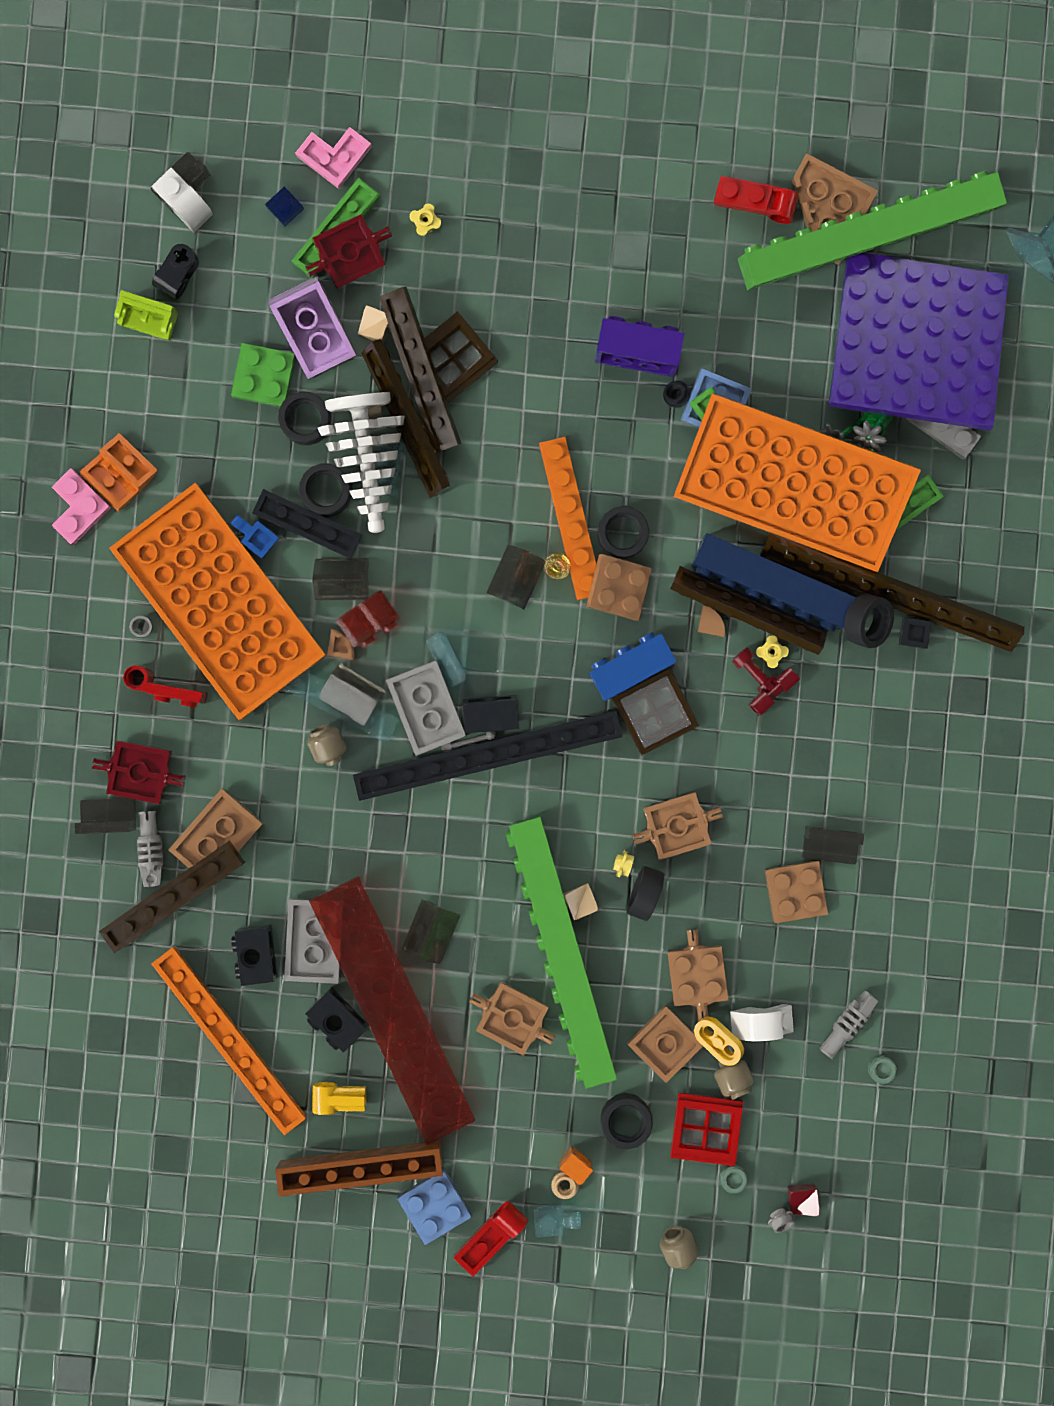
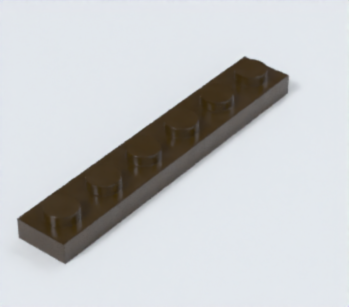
[379,287,462,453]
[361,339,451,498]
[670,566,828,655]
[99,840,245,954]

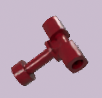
[731,647,800,716]

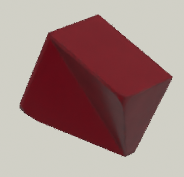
[787,1183,820,1216]

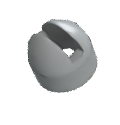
[129,616,152,637]

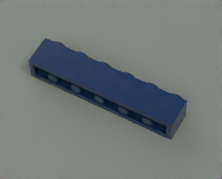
[691,533,856,632]

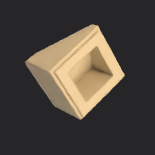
[358,305,390,344]
[563,883,599,920]

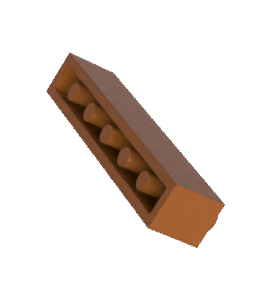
[275,1140,444,1197]

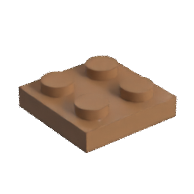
[586,554,652,621]
[764,860,828,923]
[627,1005,703,1083]

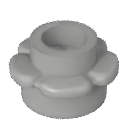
[768,1208,794,1233]

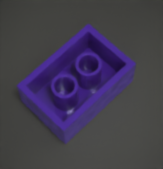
[595,316,685,377]

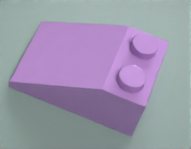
[269,276,356,379]

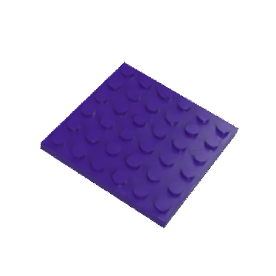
[828,253,1009,431]

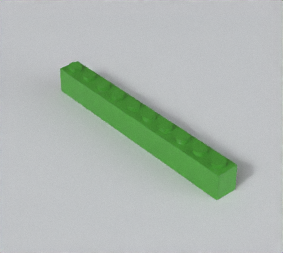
[738,171,1007,291]
[505,815,617,1089]

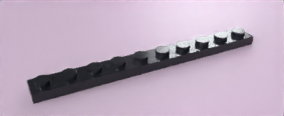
[353,711,623,801]

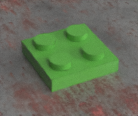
[231,343,296,407]

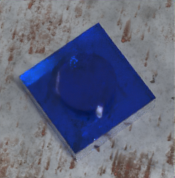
[265,186,304,227]

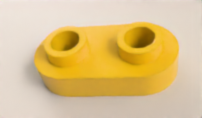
[694,1016,744,1066]

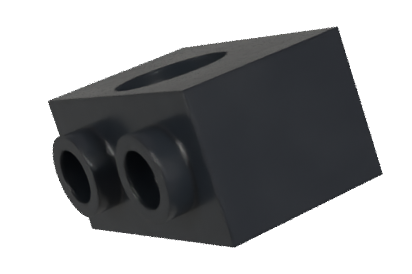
[231,924,278,986]
[305,987,369,1053]

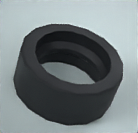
[278,391,332,446]
[299,463,352,517]
[597,506,649,559]
[844,594,894,648]
[627,866,665,921]
[600,1093,653,1149]

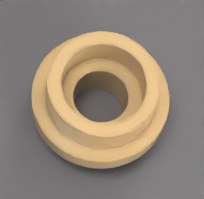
[551,1171,579,1199]

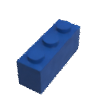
[589,632,677,701]

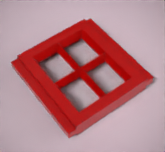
[670,1092,743,1166]

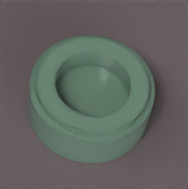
[868,1055,897,1084]
[720,1164,748,1194]

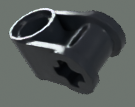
[152,244,199,300]

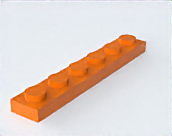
[539,437,596,601]

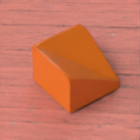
[559,1146,593,1185]

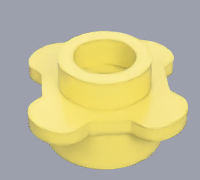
[410,204,441,236]
[756,636,789,668]
[613,850,634,878]

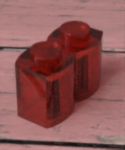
[336,590,400,649]

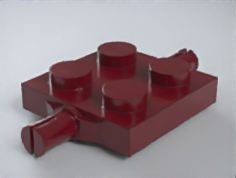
[305,214,392,289]
[92,741,186,804]

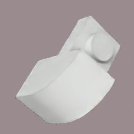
[151,168,213,233]
[730,1004,794,1041]

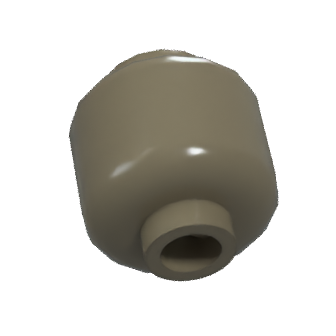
[307,724,347,766]
[714,1060,754,1100]
[660,1226,699,1269]

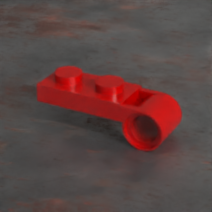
[714,176,799,224]
[123,665,207,708]
[454,1200,528,1277]

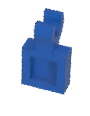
[231,515,280,559]

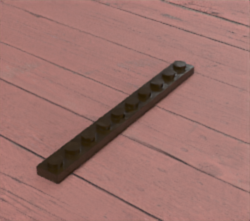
[760,533,1024,652]

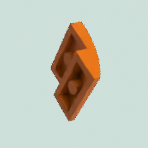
[80,433,158,512]

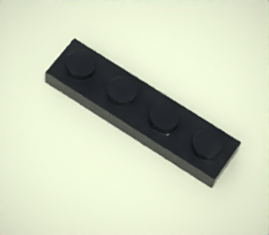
[252,489,363,559]

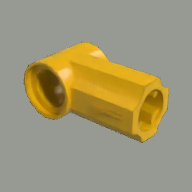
[312,1082,366,1115]

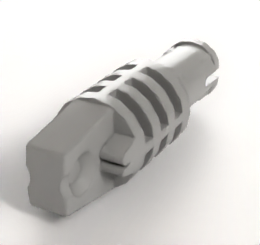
[137,811,163,887]
[819,991,878,1060]

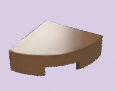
[697,605,725,638]
[327,629,355,661]

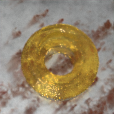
[545,553,571,579]

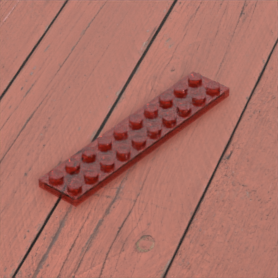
[309,876,476,1145]

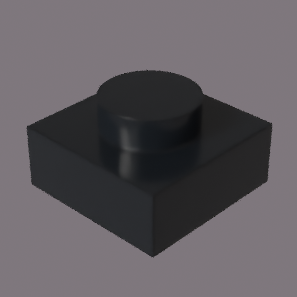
[898,618,932,649]

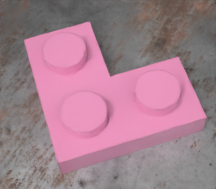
[295,127,372,189]
[52,468,112,545]

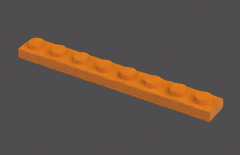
[151,946,307,1135]

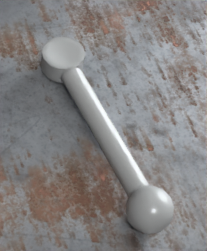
[441,731,496,752]

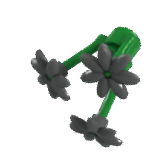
[821,412,892,452]

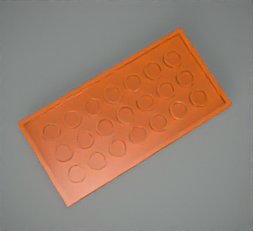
[673,393,921,572]
[109,483,327,721]

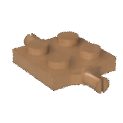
[632,792,723,860]
[668,929,728,1022]
[469,981,556,1056]

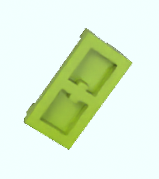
[114,290,179,341]

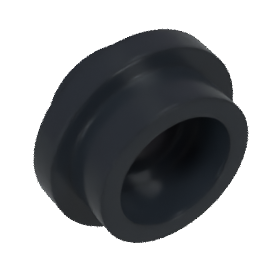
[663,381,690,408]

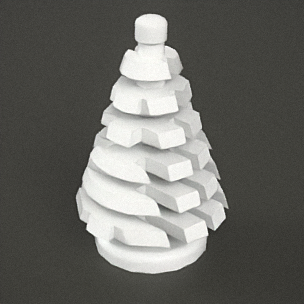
[318,392,405,533]

